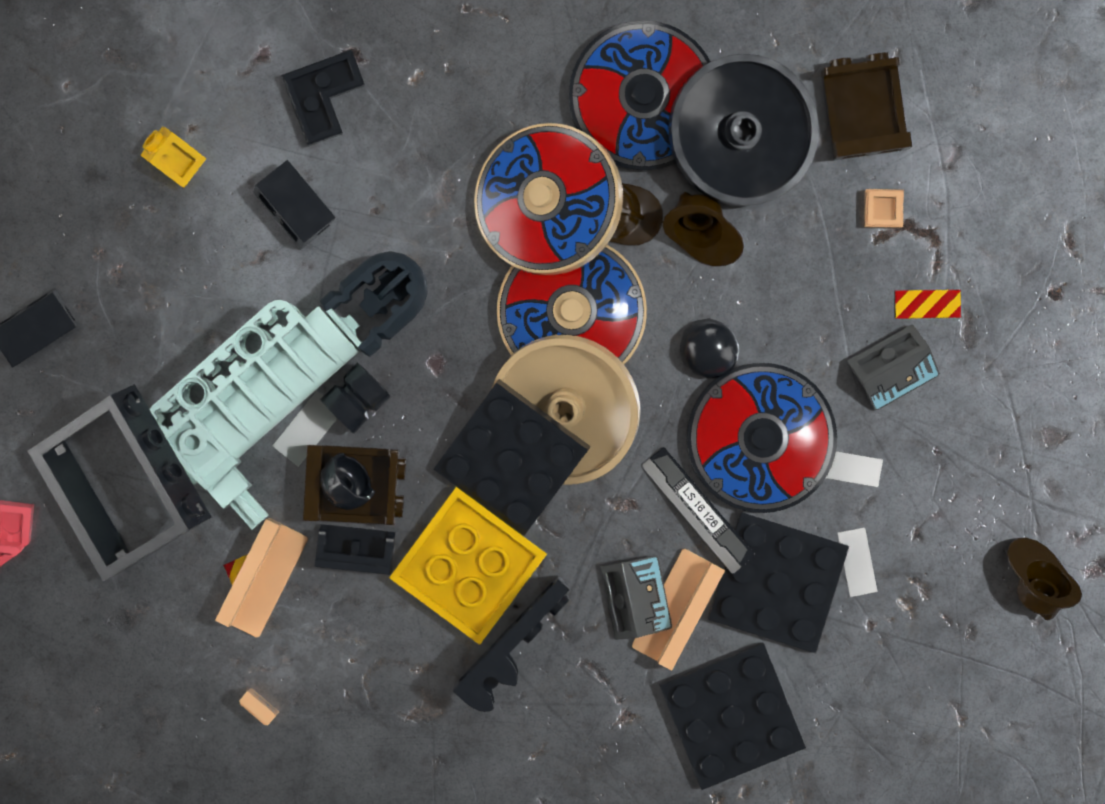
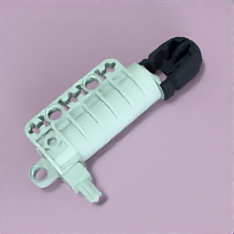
[150,251,428,530]

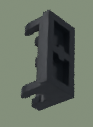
[253,159,336,250]
[0,288,77,368]
[314,524,396,575]

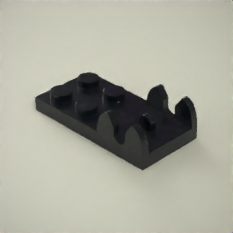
[453,576,570,712]

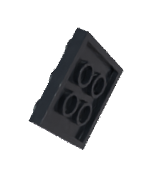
[434,379,591,536]
[707,512,849,654]
[659,642,806,790]

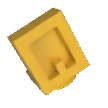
[141,126,207,188]

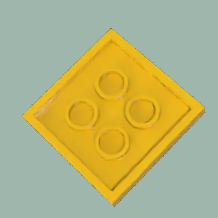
[389,487,547,645]

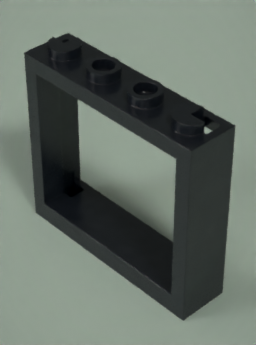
[27,384,212,582]

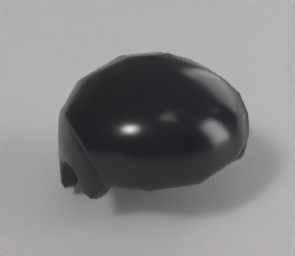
[680,318,739,379]
[320,453,375,510]

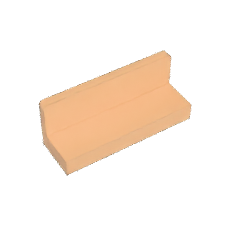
[215,518,308,637]
[632,549,725,671]

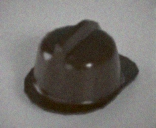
[610,183,663,245]
[662,192,744,266]
[1007,538,1082,621]

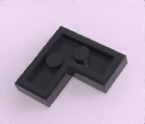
[281,49,365,147]

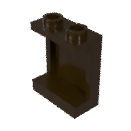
[821,52,912,161]
[303,445,406,525]

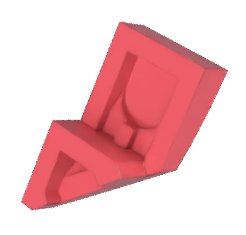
[0,500,34,567]

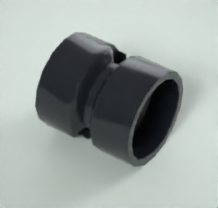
[320,362,392,434]

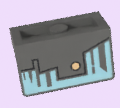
[848,324,940,410]
[600,555,672,640]

